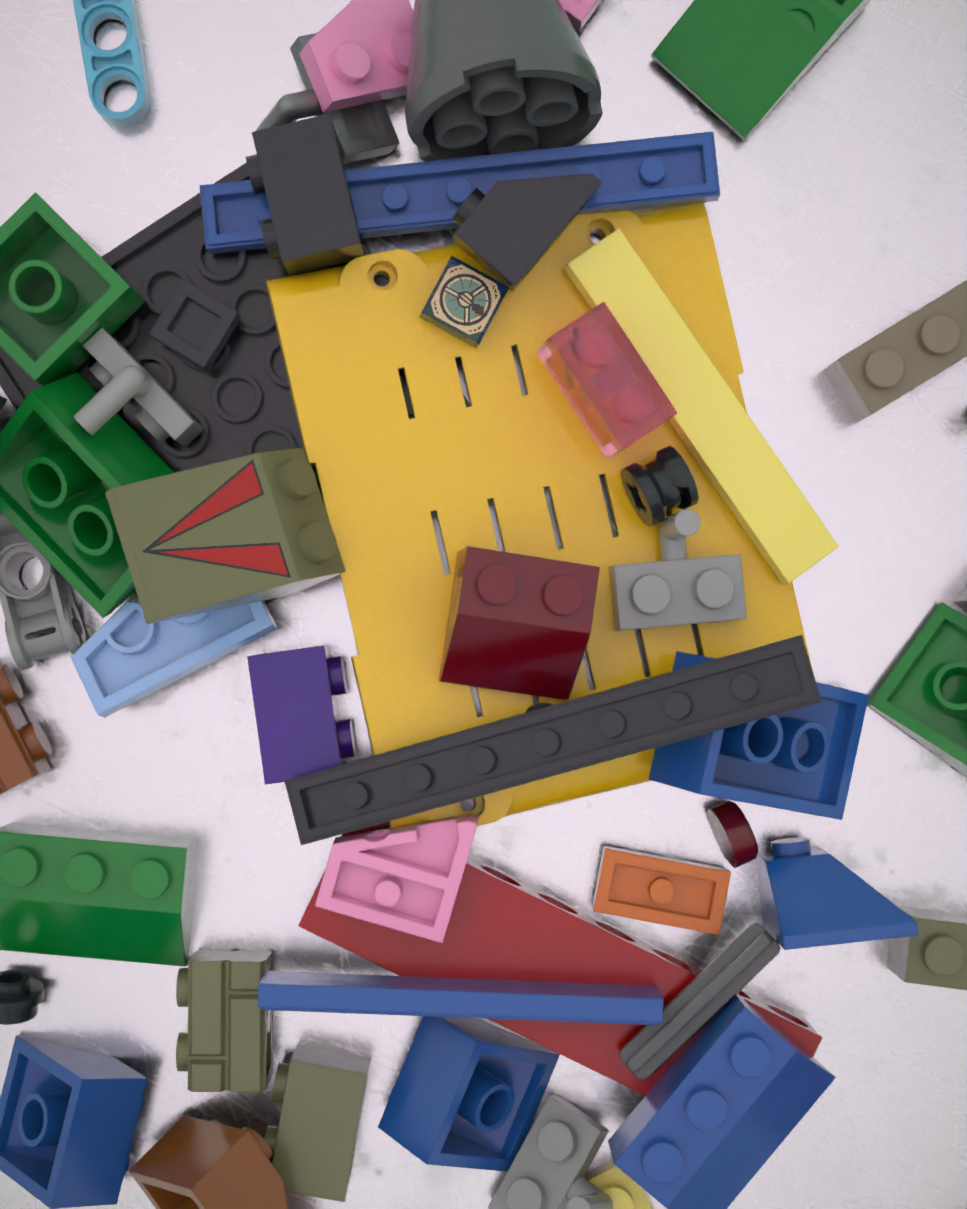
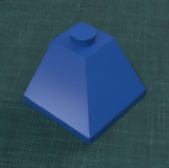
[756,837,919,950]

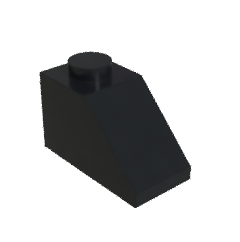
[452,173,602,292]

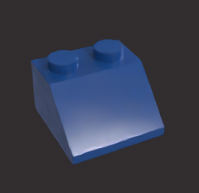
[378,1016,560,1171]
[0,1035,148,1209]

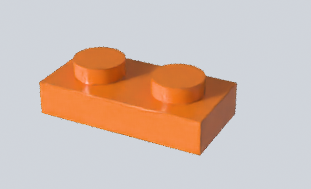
[592,846,731,935]

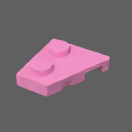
[315,814,479,943]

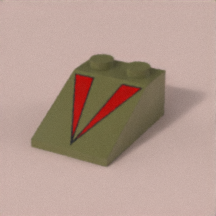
[105,447,346,624]

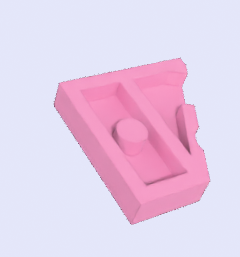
[299,0,414,113]

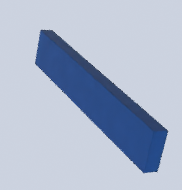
[257,971,663,1025]

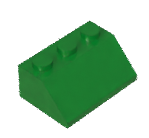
[0,372,174,618]
[0,822,199,967]

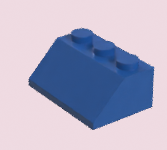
[608,994,836,1209]

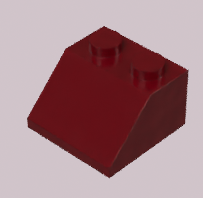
[439,546,600,700]

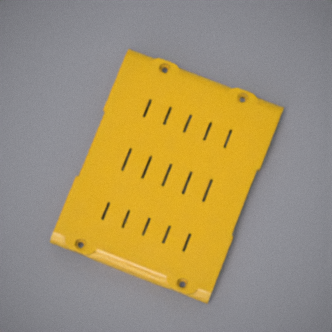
[265,203,813,828]

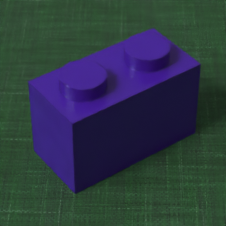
[247,645,356,785]

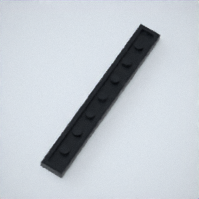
[285,635,822,845]

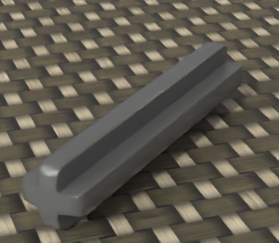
[619,923,781,1080]

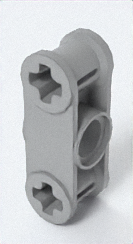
[0,512,86,670]

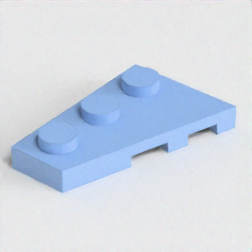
[70,596,278,718]

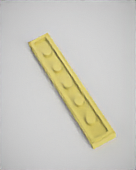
[563,228,839,585]

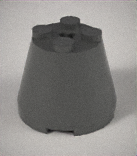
[405,0,603,162]

